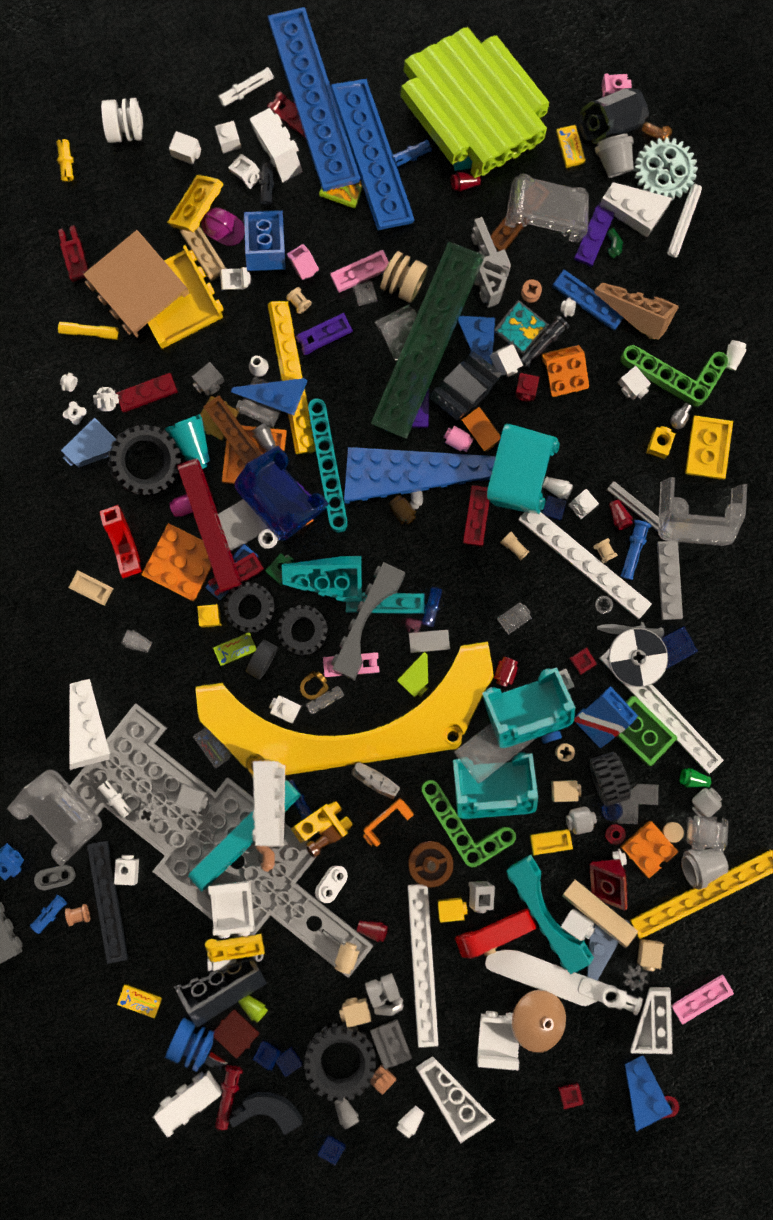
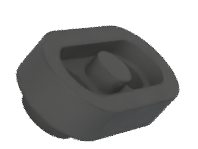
[34,865,75,890]

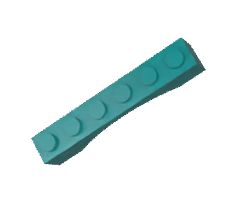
[507,855,594,975]

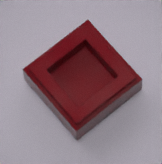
[569,648,597,675]
[559,1083,583,1109]

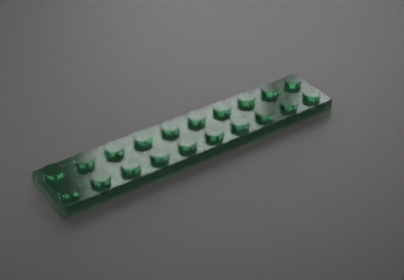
[371,242,485,439]

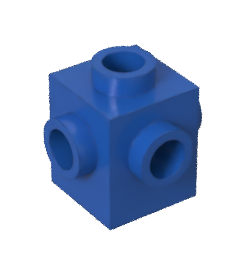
[0,843,24,880]

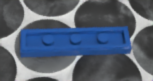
[552,270,624,331]

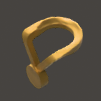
[300,671,329,700]

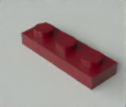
[116,373,178,412]
[463,485,489,546]

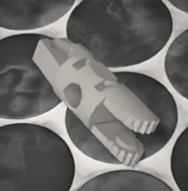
[351,762,400,799]

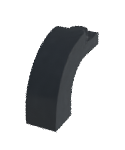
[229,1092,303,1135]

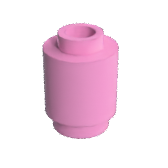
[443,426,473,452]

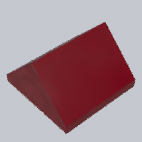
[590,859,627,910]

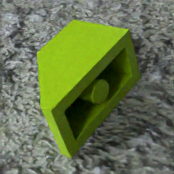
[397,652,428,697]

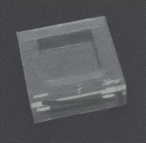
[353,281,377,306]

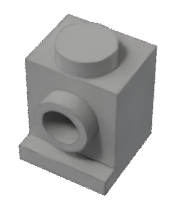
[469,881,495,913]

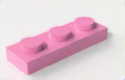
[330,250,389,293]
[671,975,734,1024]

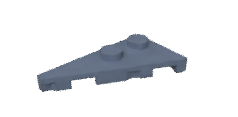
[587,920,629,980]

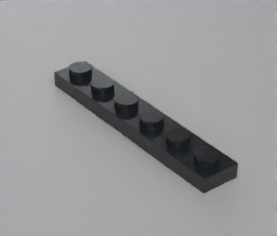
[87,841,128,964]

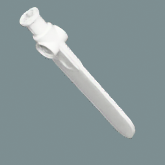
[485,949,642,1015]

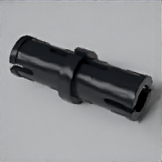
[259,163,274,205]

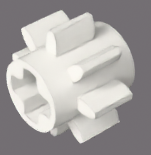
[93,387,119,411]

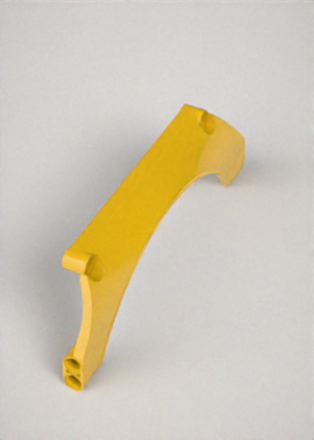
[196,642,494,778]

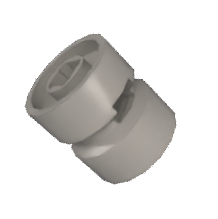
[365,973,401,1008]

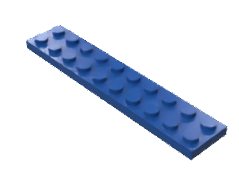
[268,7,360,192]

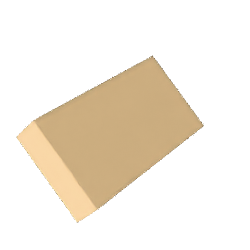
[69,570,113,606]

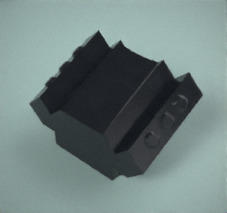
[429,351,503,420]

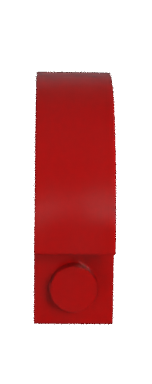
[100,505,141,578]

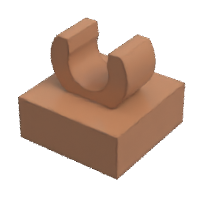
[371,1064,396,1095]

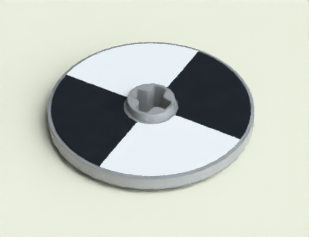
[608,628,668,687]

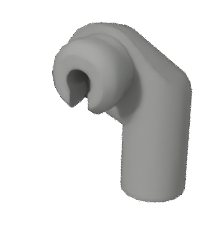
[410,491,423,509]
[374,998,404,1016]

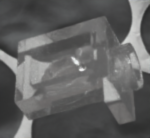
[497,603,531,635]

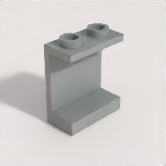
[218,492,271,552]

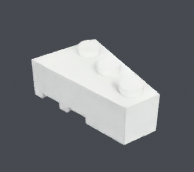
[250,108,302,182]
[599,182,672,237]
[631,987,672,1054]
[154,1071,223,1137]

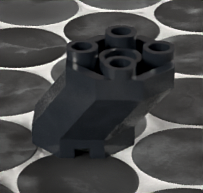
[578,88,649,144]

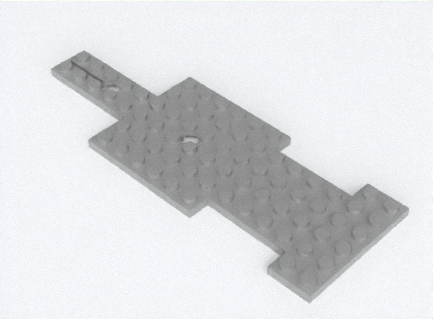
[61,704,373,978]

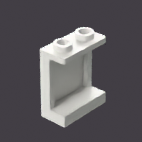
[208,880,255,938]

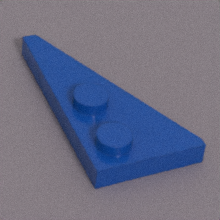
[457,316,495,365]
[231,378,307,416]

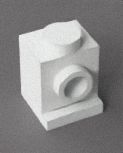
[569,489,599,519]

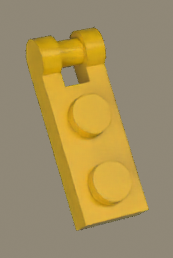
[205,934,264,962]

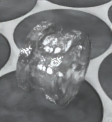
[595,596,613,614]

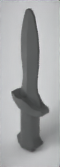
[597,622,665,638]

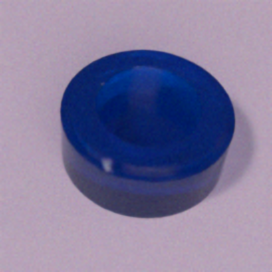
[602,803,623,821]

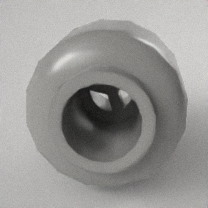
[692,788,722,818]
[566,807,597,834]

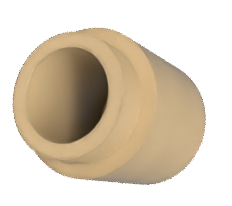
[335,942,360,974]

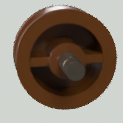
[409,841,453,887]

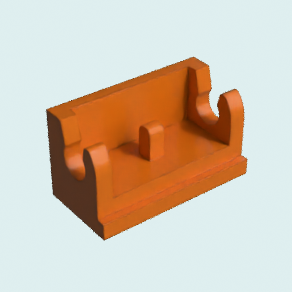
[462,407,501,451]

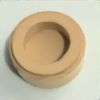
[663,822,684,842]

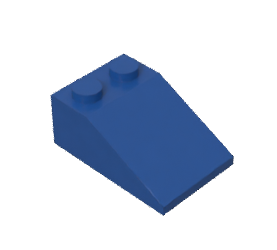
[244,211,285,271]

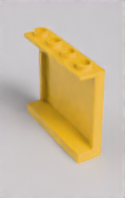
[148,245,224,349]

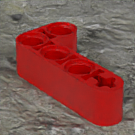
[455,908,537,958]

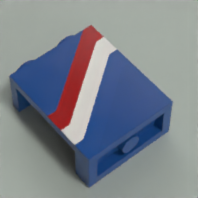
[574,687,638,748]

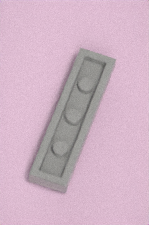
[657,541,683,620]

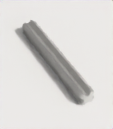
[607,482,673,537]

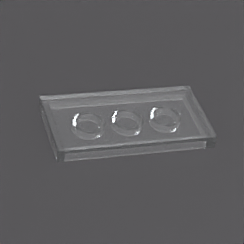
[454,723,536,784]

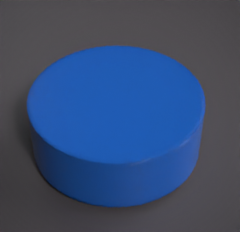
[541,731,562,744]

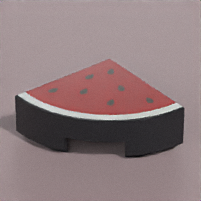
[205,1052,227,1070]

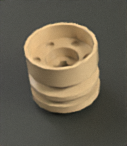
[381,251,428,303]

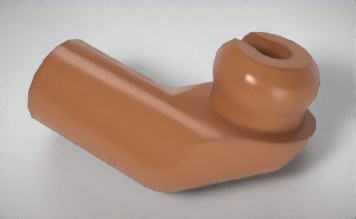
[256,846,275,872]

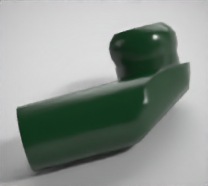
[606,228,623,258]

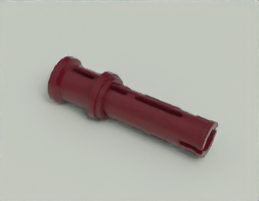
[215,1065,243,1130]

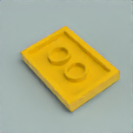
[167,175,223,232]
[685,416,733,480]

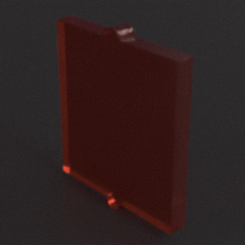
[213,1009,259,1058]

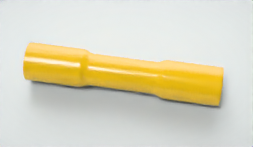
[58,322,118,339]

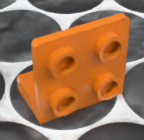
[541,345,589,397]

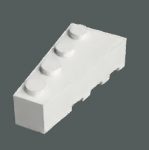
[70,679,110,770]
[253,761,285,846]
[416,1056,495,1143]

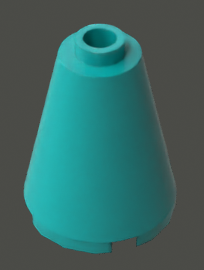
[165,414,210,469]

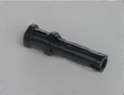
[520,315,569,368]

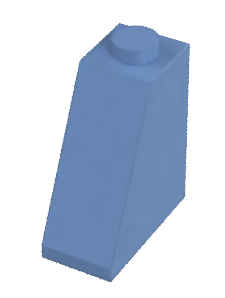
[61,418,116,467]

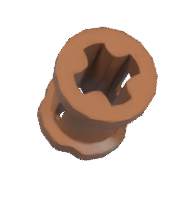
[65,904,90,926]

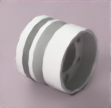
[102,98,143,143]

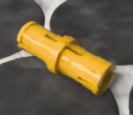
[57,139,74,181]

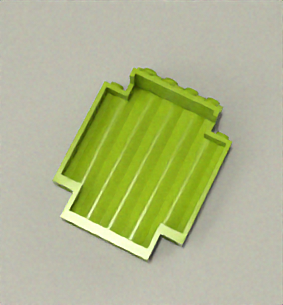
[401,27,549,178]

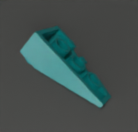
[282,556,362,601]

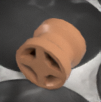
[521,280,542,303]

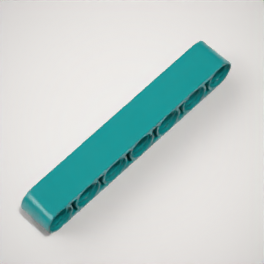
[308,399,347,532]
[188,780,300,892]

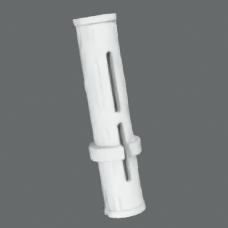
[218,68,274,107]

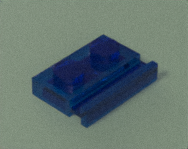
[661,626,698,669]

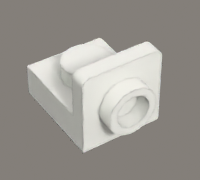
[228,154,261,189]
[269,696,301,724]

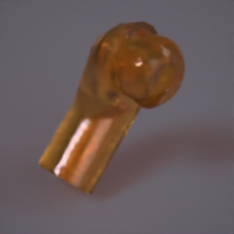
[642,122,672,140]

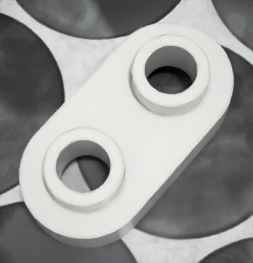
[315,866,347,903]

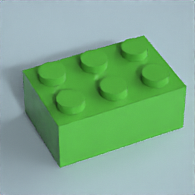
[616,696,678,766]

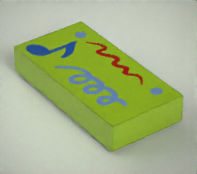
[213,633,257,666]

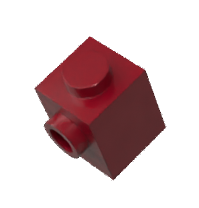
[515,373,539,401]

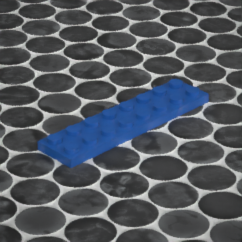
[330,79,414,230]

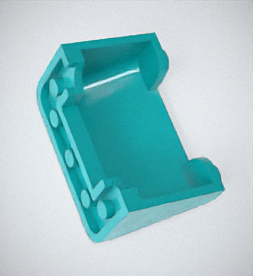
[487,424,559,515]
[482,668,575,748]
[453,752,538,819]

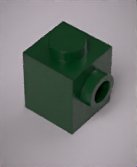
[265,553,296,585]

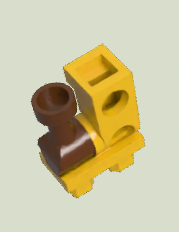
[290,801,353,858]

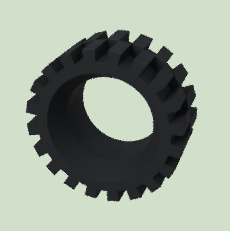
[108,425,181,494]
[304,1023,376,1102]

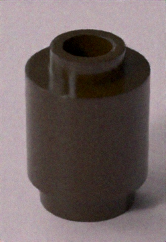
[388,495,416,525]

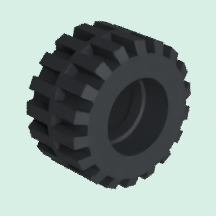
[224,582,275,633]
[277,605,328,655]
[590,752,631,807]

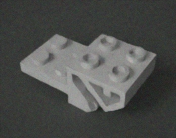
[471,217,511,307]

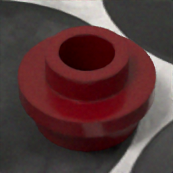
[605,824,625,844]

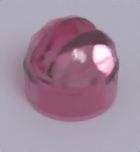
[405,618,422,633]

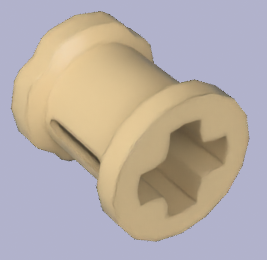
[286,287,311,314]
[593,538,618,563]
[555,744,575,761]

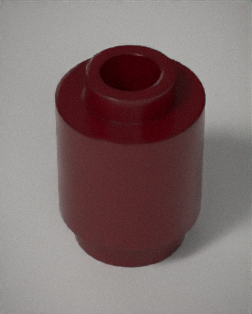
[494,657,518,687]

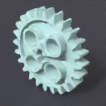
[634,137,698,200]

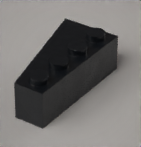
[174,957,267,1027]

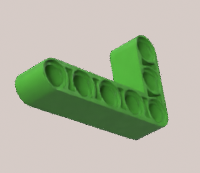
[621,345,728,406]
[422,780,516,867]

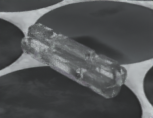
[307,686,344,714]

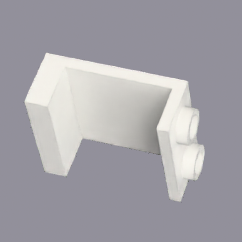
[477,1011,519,1070]

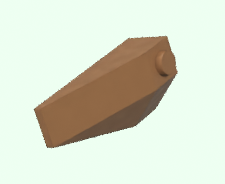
[594,283,678,339]

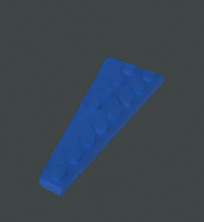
[344,447,496,503]

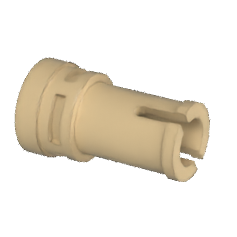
[500,532,529,560]

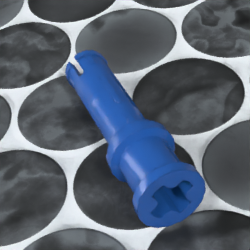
[620,520,651,580]

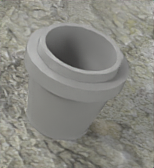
[595,134,634,177]
[681,848,728,890]

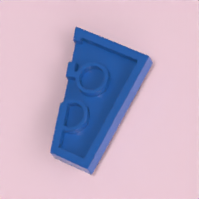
[625,1055,673,1131]

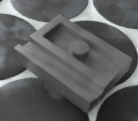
[370,1019,412,1069]

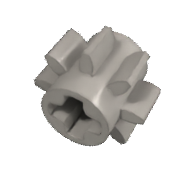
[135,803,161,828]

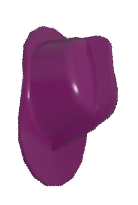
[201,208,245,246]

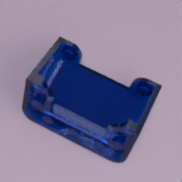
[235,445,329,540]

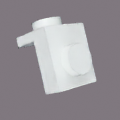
[220,267,250,290]

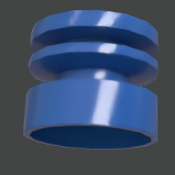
[165,1018,215,1072]

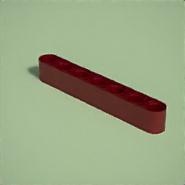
[178,458,241,592]

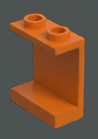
[364,798,414,846]

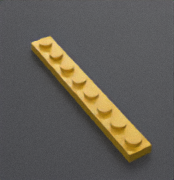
[268,302,316,454]
[630,850,773,939]

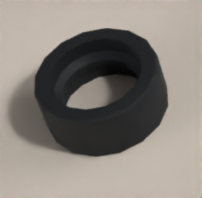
[246,640,277,679]

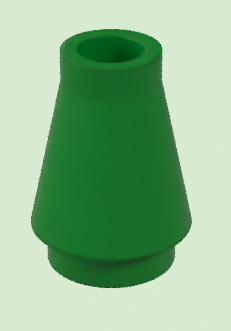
[680,768,711,788]

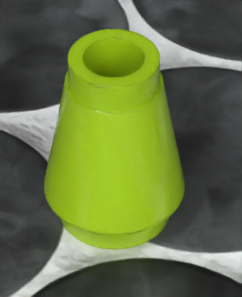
[238,995,268,1023]

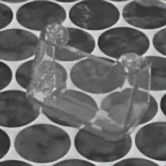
[505,174,589,243]
[7,770,102,867]

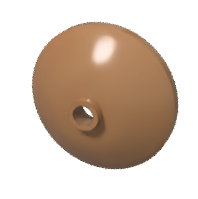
[512,990,566,1052]

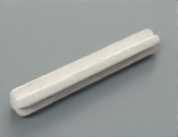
[668,184,702,257]

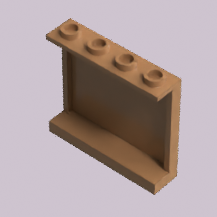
[83,230,189,337]

